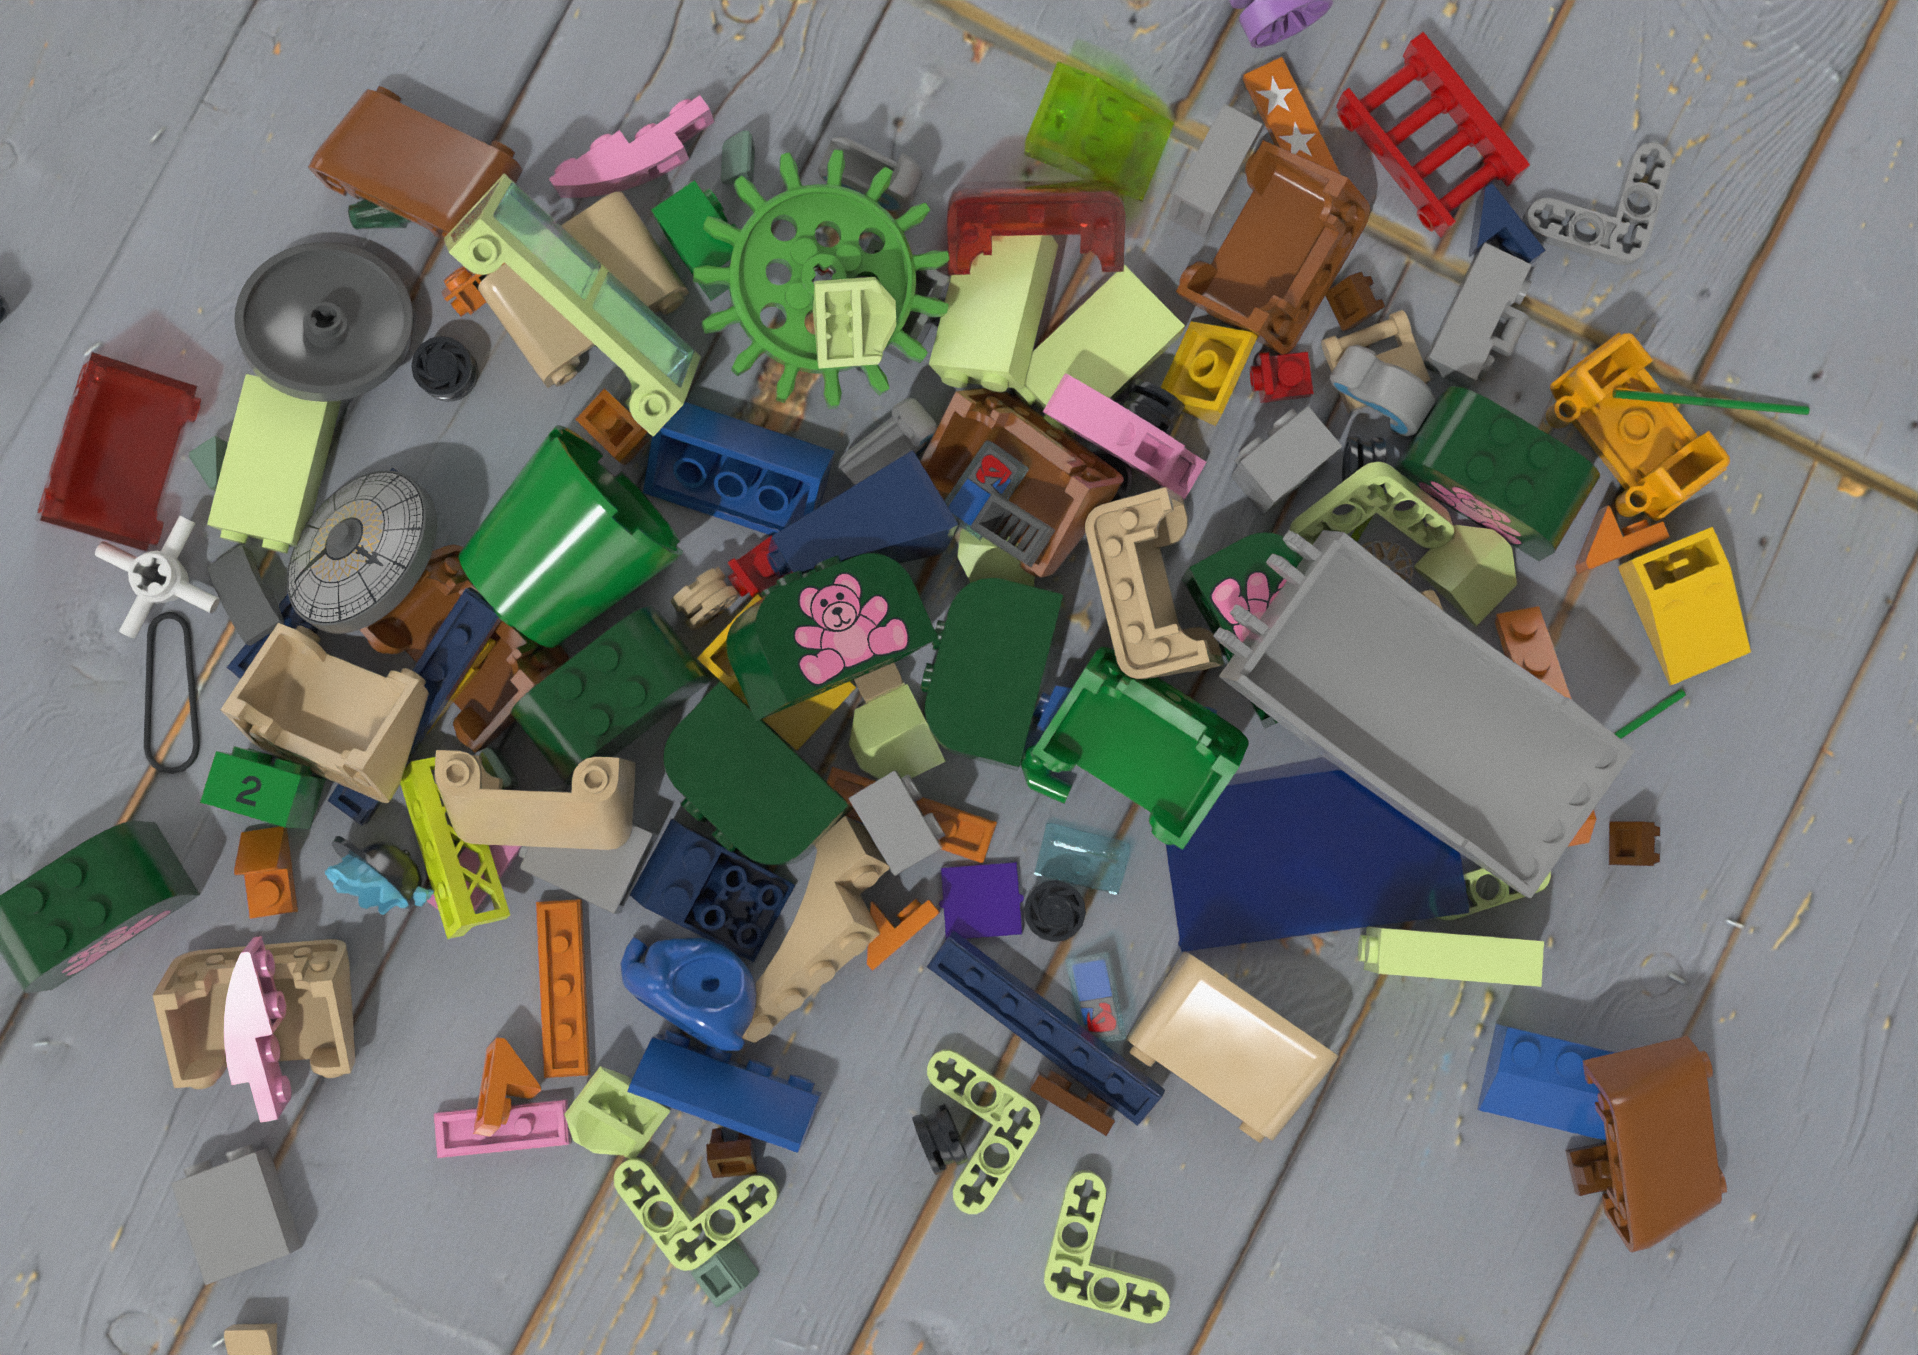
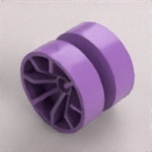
[1229,0,1333,48]

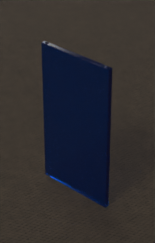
[1166,769,1470,952]

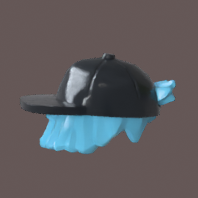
[325,836,434,915]

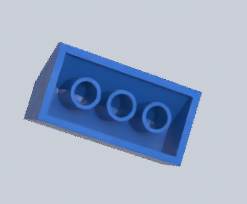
[643,402,835,536]
[1477,1024,1617,1141]
[627,1030,822,1153]

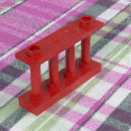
[1336,31,1530,238]

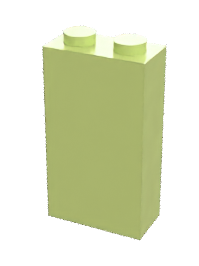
[929,221,1058,392]
[1012,265,1185,439]
[207,374,341,554]
[1358,926,1544,987]

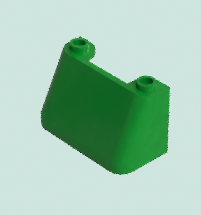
[1031,647,1249,850]

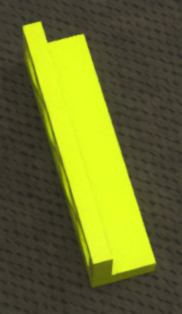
[400,757,510,939]

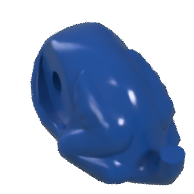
[620,937,757,1051]

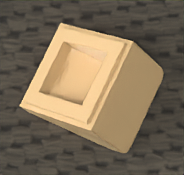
[855,663,905,704]
[224,1323,277,1355]

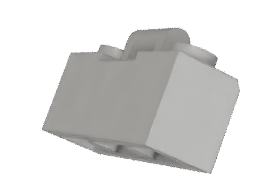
[1423,243,1532,388]

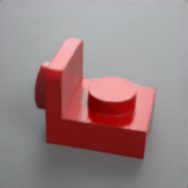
[1249,352,1314,403]
[727,535,784,598]

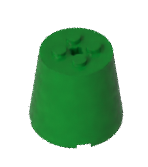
[459,425,683,648]

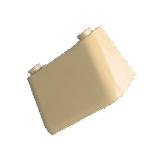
[478,191,689,388]
[1085,487,1224,679]
[220,623,429,803]
[435,750,636,850]
[152,939,355,1089]
[1125,952,1339,1143]

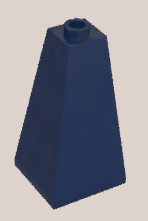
[767,450,958,577]

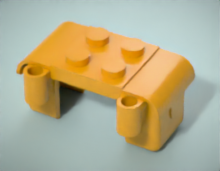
[1546,332,1730,521]

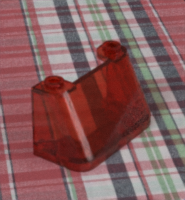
[947,180,1126,275]
[35,352,201,552]

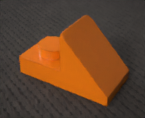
[575,388,652,466]
[1574,505,1670,574]
[234,826,298,919]
[867,898,940,971]
[473,1037,541,1137]

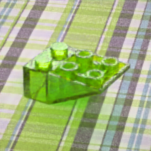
[1024,61,1174,202]

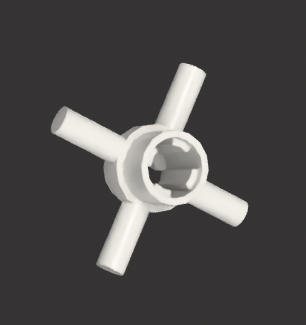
[95,515,220,639]

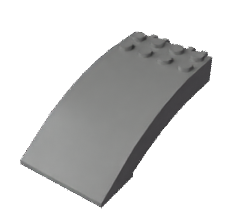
[1213,530,1635,899]

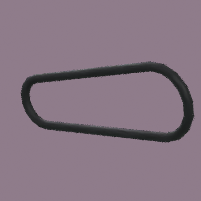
[144,612,200,774]

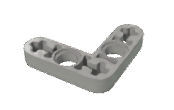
[1523,142,1672,266]

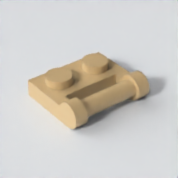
[1321,310,1430,414]

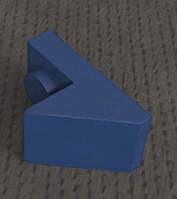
[1469,183,1546,264]

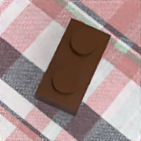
[1029,1069,1115,1136]

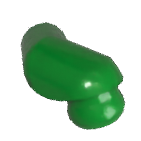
[1021,745,1073,804]

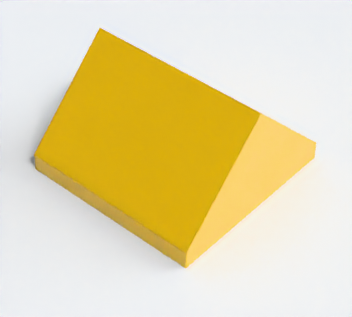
[1160,321,1258,426]

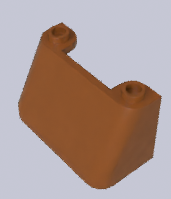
[308,86,523,239]
[1176,140,1370,355]
[920,388,1124,577]
[360,544,570,753]
[1583,1036,1727,1252]

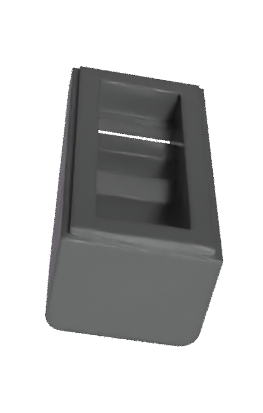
[970,491,1056,567]

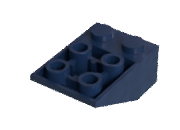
[629,818,795,962]

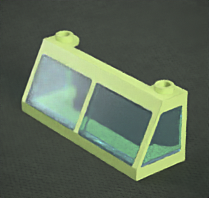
[444,173,701,437]

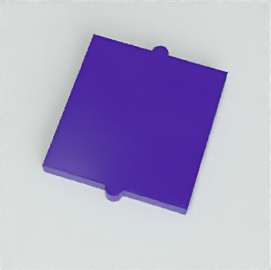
[939,862,1024,940]

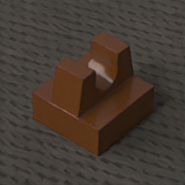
[1325,271,1385,332]
[1609,821,1660,866]
[706,1128,757,1179]
[1565,1142,1613,1196]

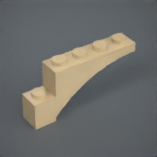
[742,816,890,1043]

